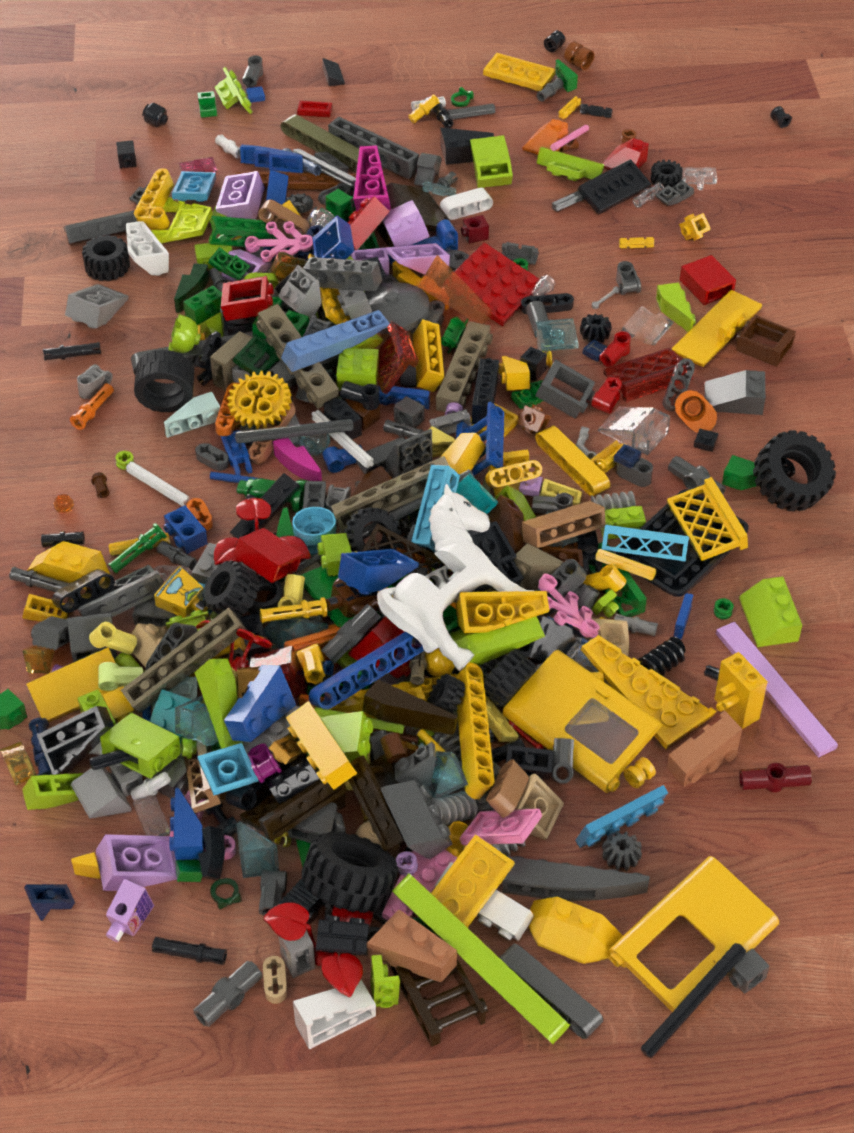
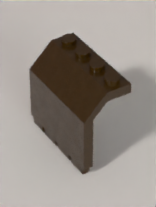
[376,183,448,247]

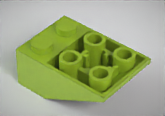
[470,135,513,188]

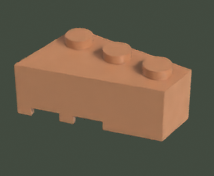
[667,711,742,787]
[367,909,457,982]

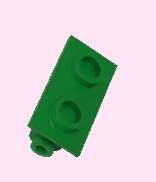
[441,317,469,354]

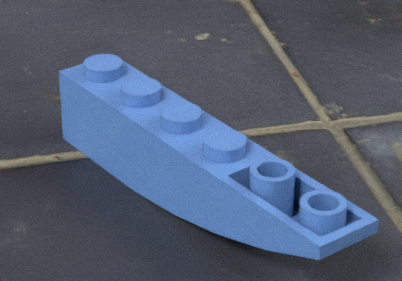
[281,310,390,372]

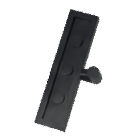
[230,473,300,539]

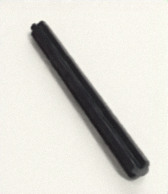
[641,943,746,1058]

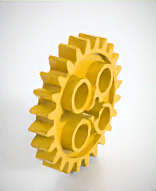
[227,371,292,429]

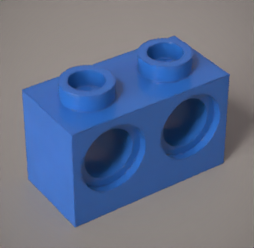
[163,505,208,554]

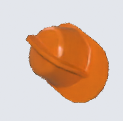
[675,390,717,433]

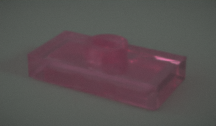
[179,157,217,172]

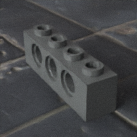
[303,257,382,292]

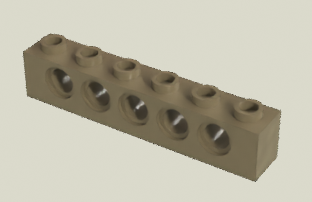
[256,304,339,409]
[436,321,493,413]
[331,456,452,532]
[121,608,247,712]

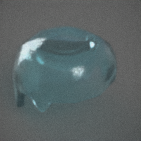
[298,433,331,456]

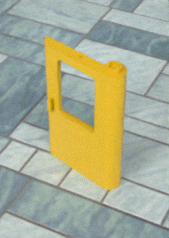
[608,856,779,1012]

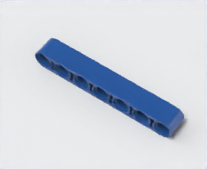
[309,632,424,709]

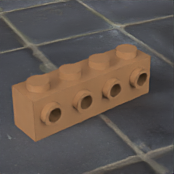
[522,501,606,548]

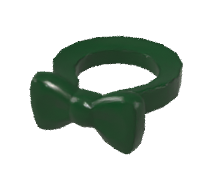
[210,878,242,910]

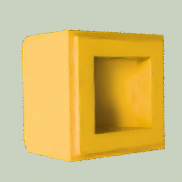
[71,853,101,879]

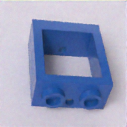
[312,215,354,259]

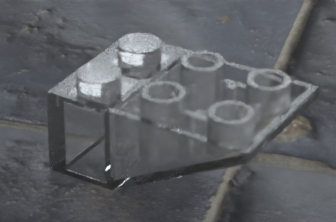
[598,406,671,455]

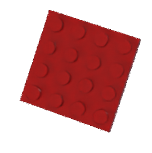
[443,242,543,327]

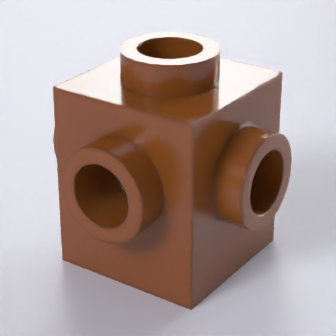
[517,404,552,434]

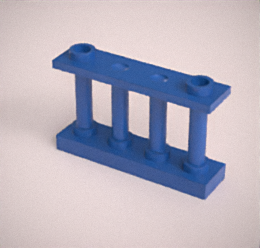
[456,401,504,476]

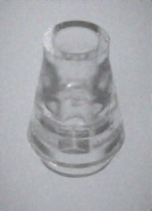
[530,275,556,297]

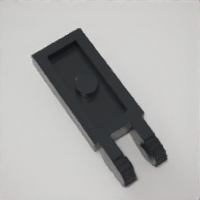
[575,530,602,575]

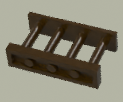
[348,754,405,852]
[389,935,488,1047]

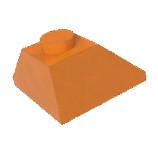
[522,119,568,154]

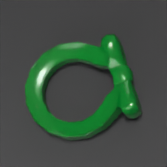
[451,87,474,107]

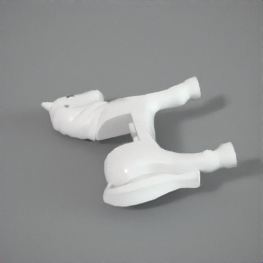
[377,484,534,671]

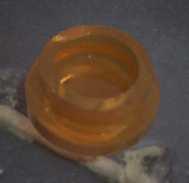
[53,494,74,513]

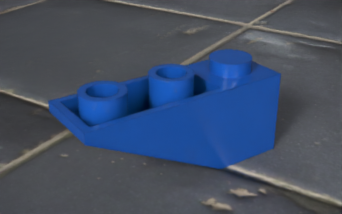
[169,788,205,860]

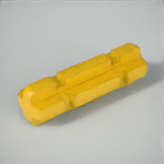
[558,96,581,119]
[619,237,654,249]

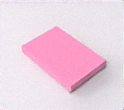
[460,809,542,845]

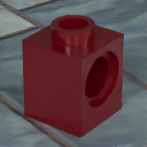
[461,215,489,244]

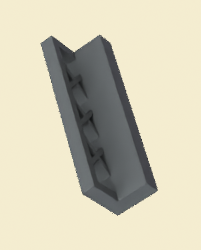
[63,210,137,244]

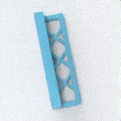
[411,465,460,552]
[602,525,689,561]

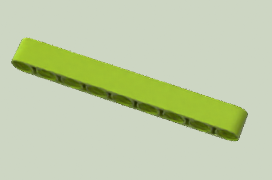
[392,873,570,1044]

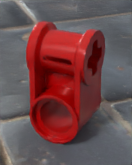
[591,377,622,414]

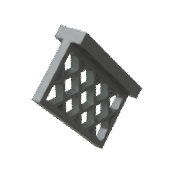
[77,565,164,617]

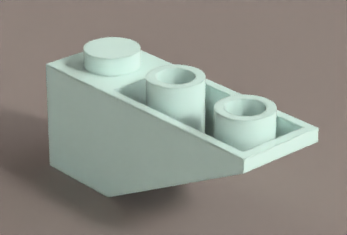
[164,392,220,438]

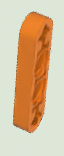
[215,382,240,436]

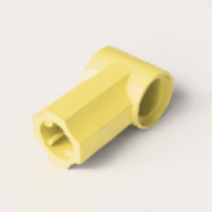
[278,574,305,620]
[89,622,137,655]

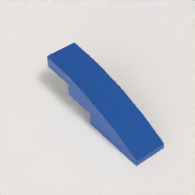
[240,144,303,173]

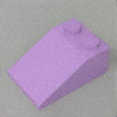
[382,200,430,247]
[385,243,450,279]
[96,834,177,891]

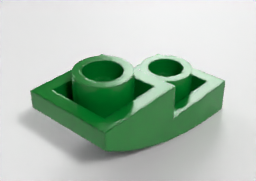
[208,247,250,280]
[511,380,543,409]

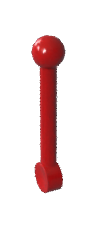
[509,720,543,749]

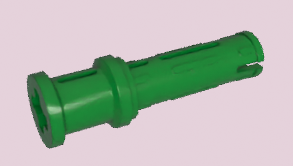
[108,523,167,574]

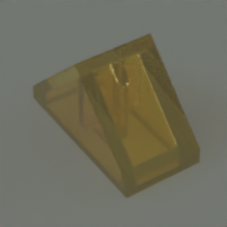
[23,645,54,674]

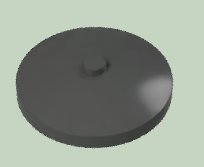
[364,282,430,334]

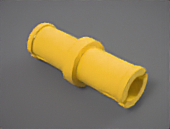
[408,94,440,124]

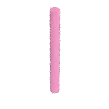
[550,125,589,151]

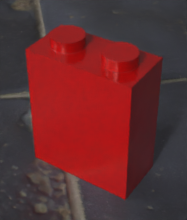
[679,255,736,305]
[233,528,303,583]

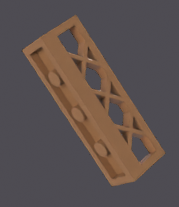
[184,730,221,813]

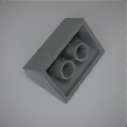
[381,780,452,860]

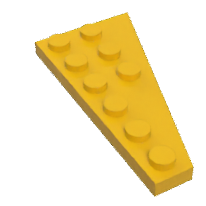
[581,635,717,749]

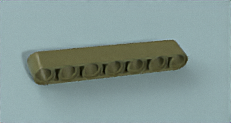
[280,114,359,173]

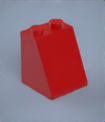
[348,616,413,678]

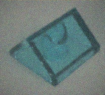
[536,318,579,351]
[428,751,468,798]
[237,821,279,878]

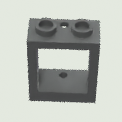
[535,360,595,419]

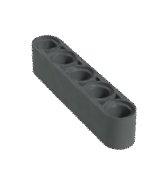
[499,943,604,1039]

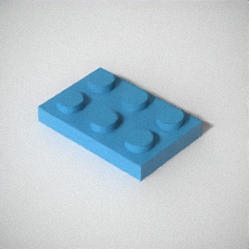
[172,171,216,202]

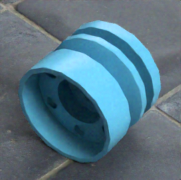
[292,507,337,560]

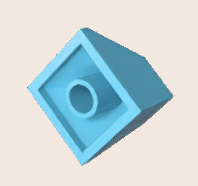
[197,743,258,795]

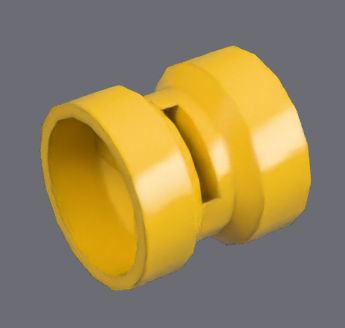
[623,757,656,788]

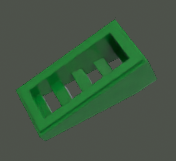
[555,59,578,92]

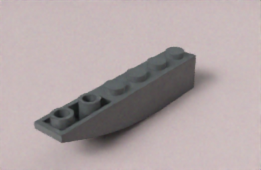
[502,856,650,901]

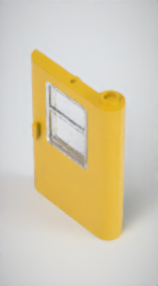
[502,650,663,793]

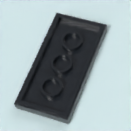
[577,159,652,215]

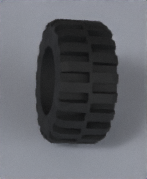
[753,430,836,512]
[301,832,398,913]

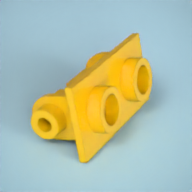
[590,440,627,473]

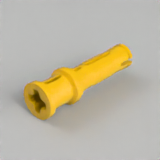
[260,597,327,623]

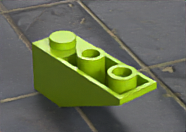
[656,282,696,332]

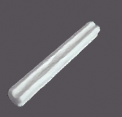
[126,462,189,506]

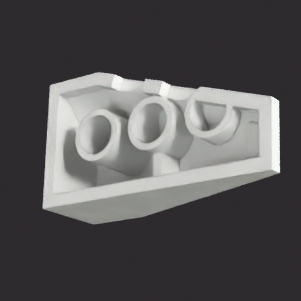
[126,221,169,276]

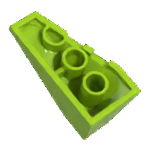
[449,616,545,666]
[195,659,243,749]

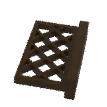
[362,523,449,586]
[240,768,347,842]

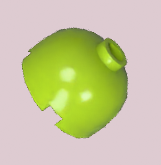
[168,314,201,354]

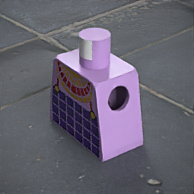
[106,879,154,942]

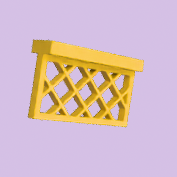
[667,477,748,561]

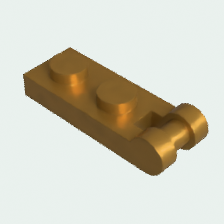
[269,735,307,764]

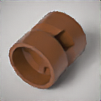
[564,41,595,70]

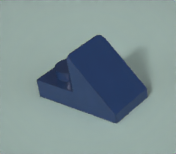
[24,884,75,921]

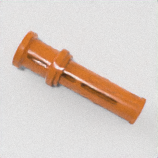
[70,383,114,430]

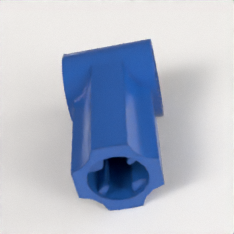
[322,445,363,473]

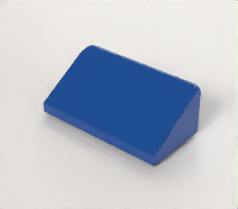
[266,170,289,204]

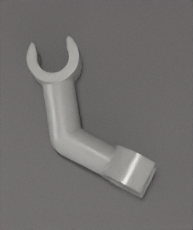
[576,426,597,458]

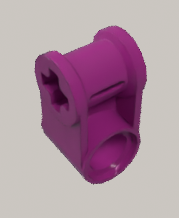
[248,743,282,784]

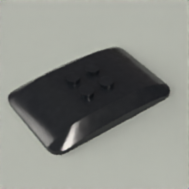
[616,489,749,597]

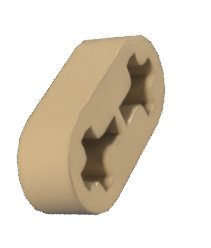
[263,956,287,1004]

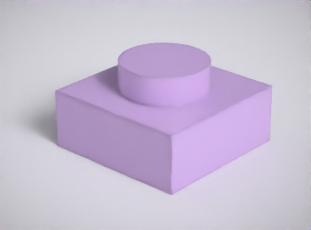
[519,477,543,496]

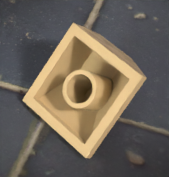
[515,774,564,839]

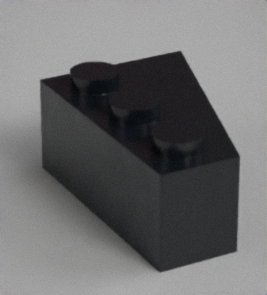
[440,128,494,165]
[37,706,114,775]

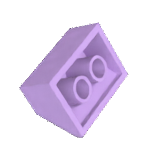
[216,171,265,220]

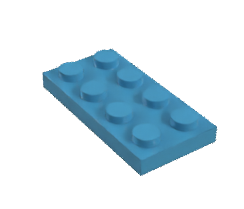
[575,785,668,848]

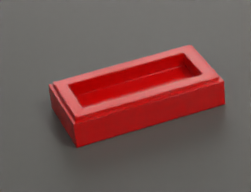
[297,100,333,118]

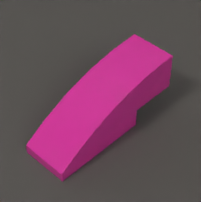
[273,438,322,481]

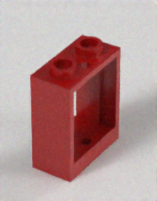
[221,276,274,321]

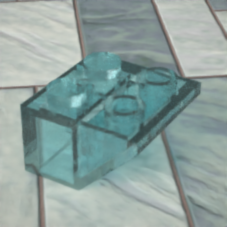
[264,618,329,652]
[175,695,218,746]

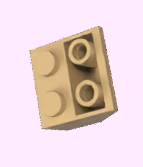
[131,623,168,667]

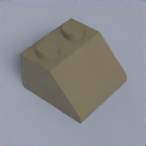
[514,543,563,591]

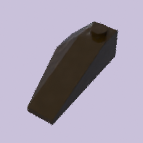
[362,679,458,735]

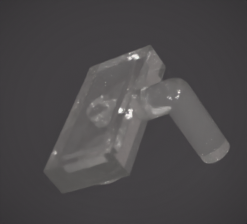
[682,167,717,190]

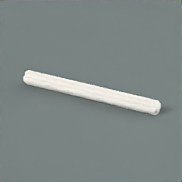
[311,410,374,468]

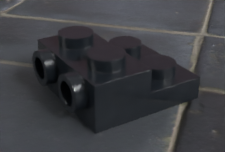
[266,758,319,804]

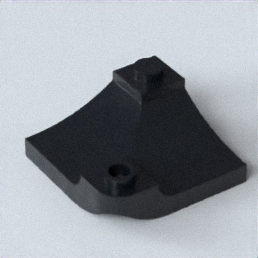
[468,521,524,592]

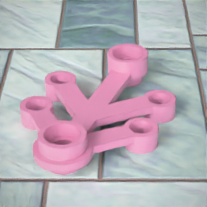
[245,221,313,262]
[538,574,600,638]

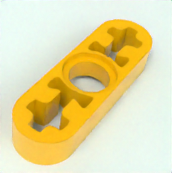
[485,460,542,488]

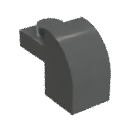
[414,153,442,189]

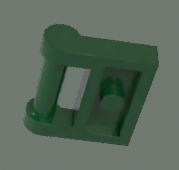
[233,334,280,375]

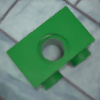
[183,285,222,325]

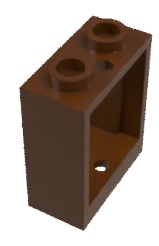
[735,315,796,367]

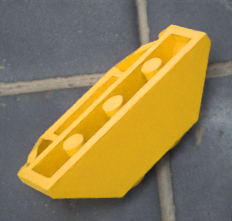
[27,541,111,590]
[528,897,623,964]

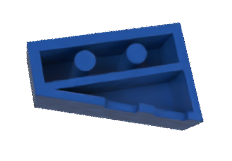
[224,665,296,742]

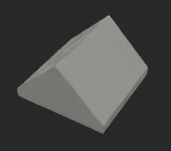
[71,768,132,819]

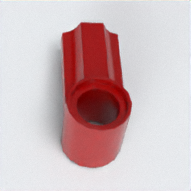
[599,331,631,368]

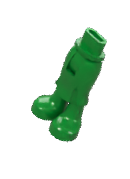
[237,478,308,513]

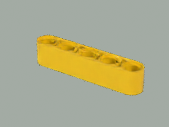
[535,426,610,497]

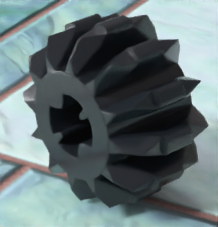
[580,313,612,342]

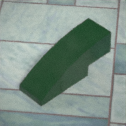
[174,263,210,313]

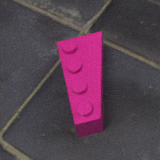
[353,145,391,211]

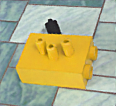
[703,652,768,729]

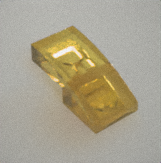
[0,741,37,786]

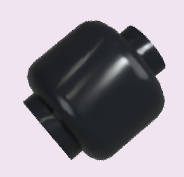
[142,102,168,128]

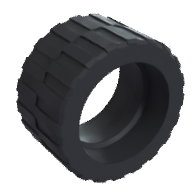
[134,350,195,412]

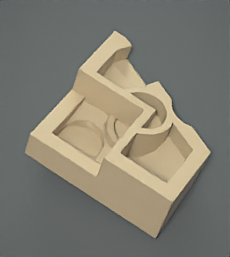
[585,618,629,656]

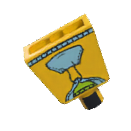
[154,566,208,618]

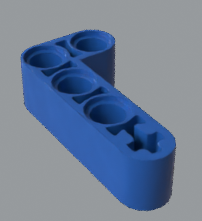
[388,219,458,265]

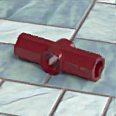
[739,762,812,793]

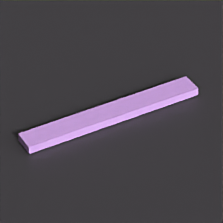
[716,622,838,758]

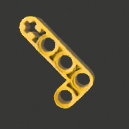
[134,168,174,230]

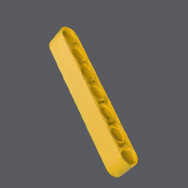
[455,662,494,800]

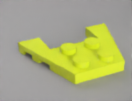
[151,197,213,243]

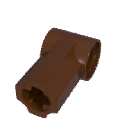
[380,732,419,763]

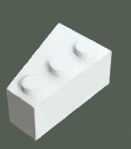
[293,980,376,1049]

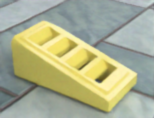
[539,479,582,506]

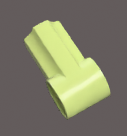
[98,662,143,691]

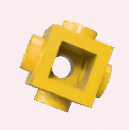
[679,213,711,241]

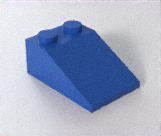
[338,549,419,595]

